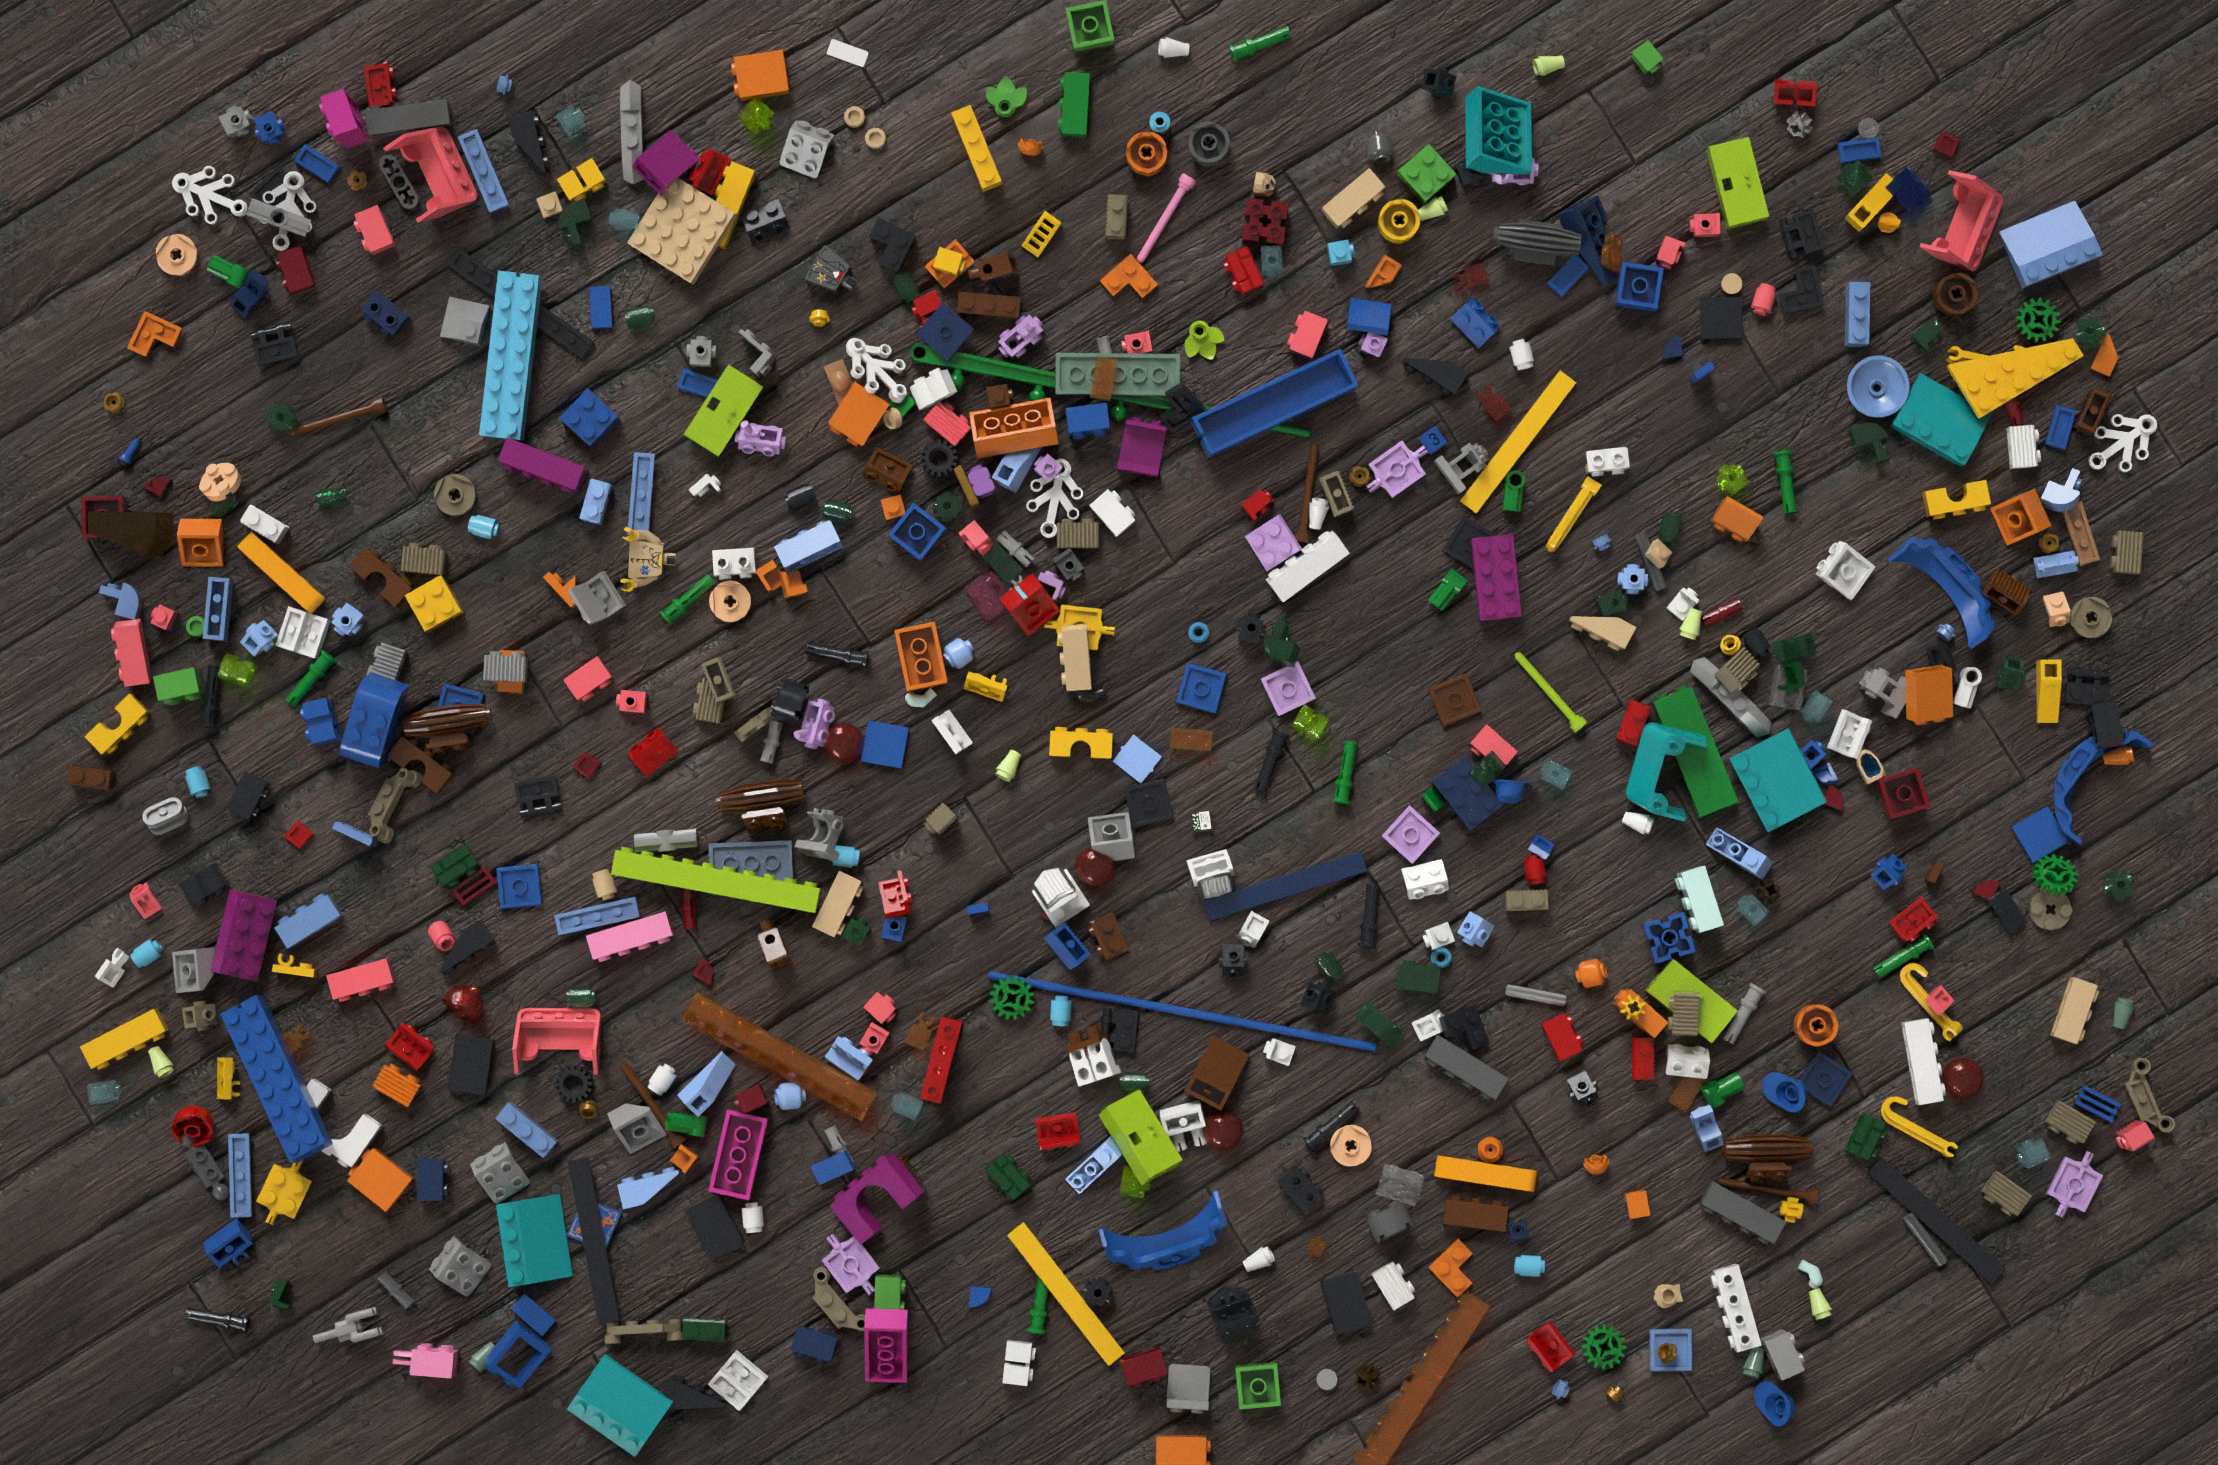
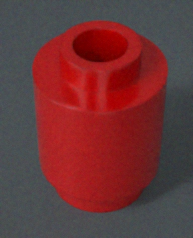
[1523,854,1546,885]

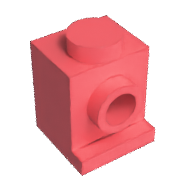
[1689,213,1720,237]
[1655,236,1685,270]
[1121,331,1153,354]
[959,520,994,555]
[150,604,179,631]
[616,690,647,713]
[859,1022,890,1055]

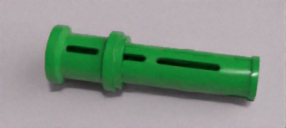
[1228,26,1291,63]
[1773,450,1797,513]
[659,574,716,626]
[285,650,337,707]
[1332,741,1358,805]
[1873,933,1935,979]
[1027,1276,1048,1334]

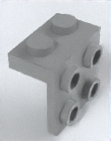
[780,120,834,178]
[739,329,775,379]
[568,571,626,625]
[470,1142,529,1203]
[429,1236,491,1296]
[1166,1364,1210,1414]

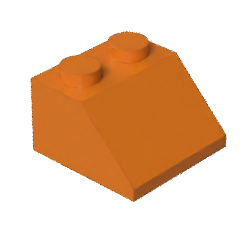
[1990,488,2051,546]
[1711,496,1763,542]
[177,519,224,567]

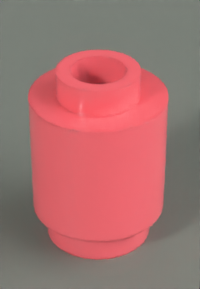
[1751,283,1776,316]
[428,921,455,951]

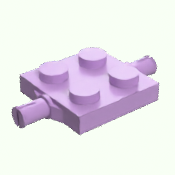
[1366,441,1428,498]
[2046,1151,2103,1218]
[822,1234,880,1295]

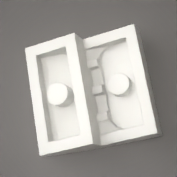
[275,606,331,659]
[708,1350,768,1411]

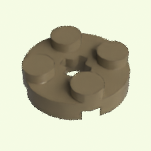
[434,474,476,516]
[2069,597,2112,638]
[734,708,774,742]
[2029,890,2072,930]

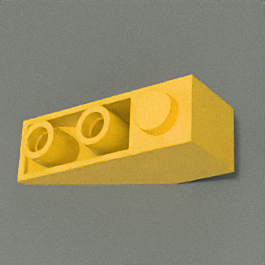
[1844,173,1901,232]
[2036,660,2062,723]

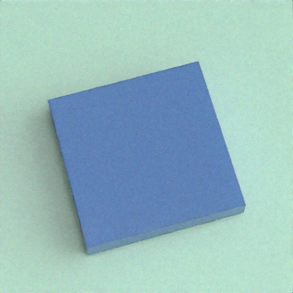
[332,821,378,847]
[1650,1329,1692,1371]

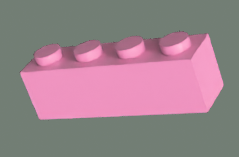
[586,912,674,962]

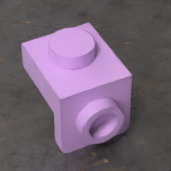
[1358,332,1387,357]
[1034,453,1062,482]
[1038,571,1066,602]

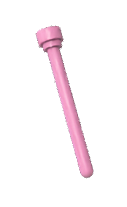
[1137,173,1196,263]

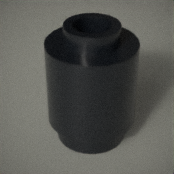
[784,483,816,510]
[1742,627,1771,659]

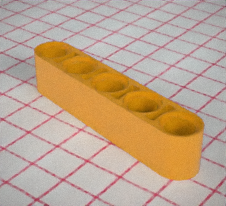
[237,531,325,614]
[1434,1155,1538,1192]

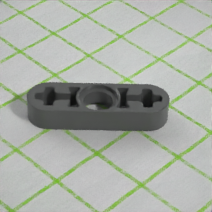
[379,155,420,210]

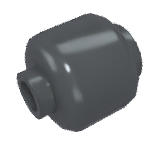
[1365,132,1394,164]

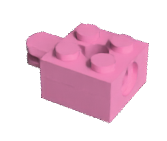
[393,1343,459,1378]

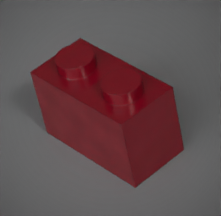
[276,246,316,295]
[734,1083,769,1114]

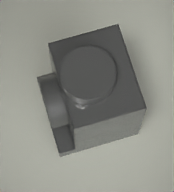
[1053,548,1084,581]

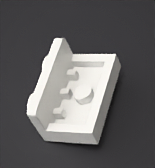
[1585,447,1630,477]
[1827,709,1872,759]
[1402,859,1449,900]
[1666,1044,1710,1079]

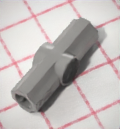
[246,198,311,237]
[634,829,698,852]

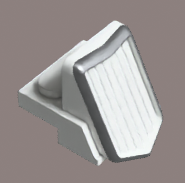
[1187,849,1234,899]
[1032,868,1090,928]

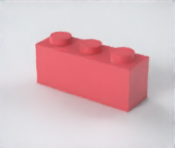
[111,619,152,687]
[326,958,396,1002]

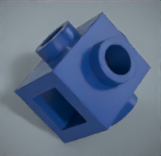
[254,111,286,145]
[1870,854,1907,890]

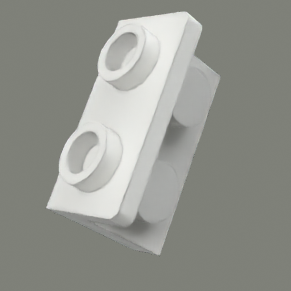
[932,710,972,755]

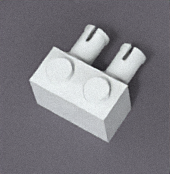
[712,548,757,580]
[1160,1100,1207,1152]

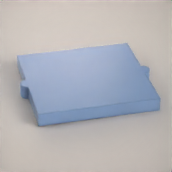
[1113,734,1162,783]

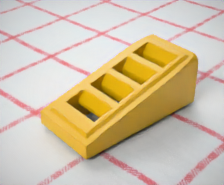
[1021,211,1062,258]

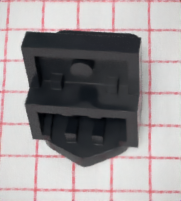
[1206,1287,1260,1344]

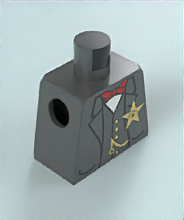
[804,245,857,293]

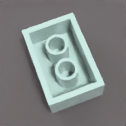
[1675,866,1724,933]

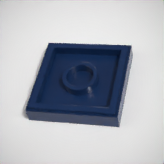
[1798,1050,1853,1108]

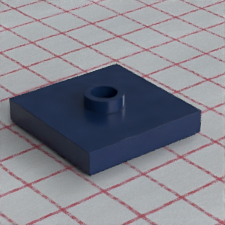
[916,303,974,361]

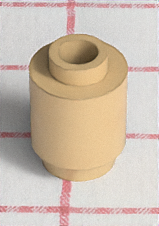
[592,869,618,901]

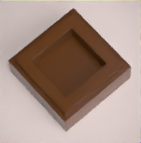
[1925,861,1944,883]

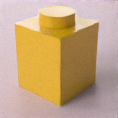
[933,247,966,276]

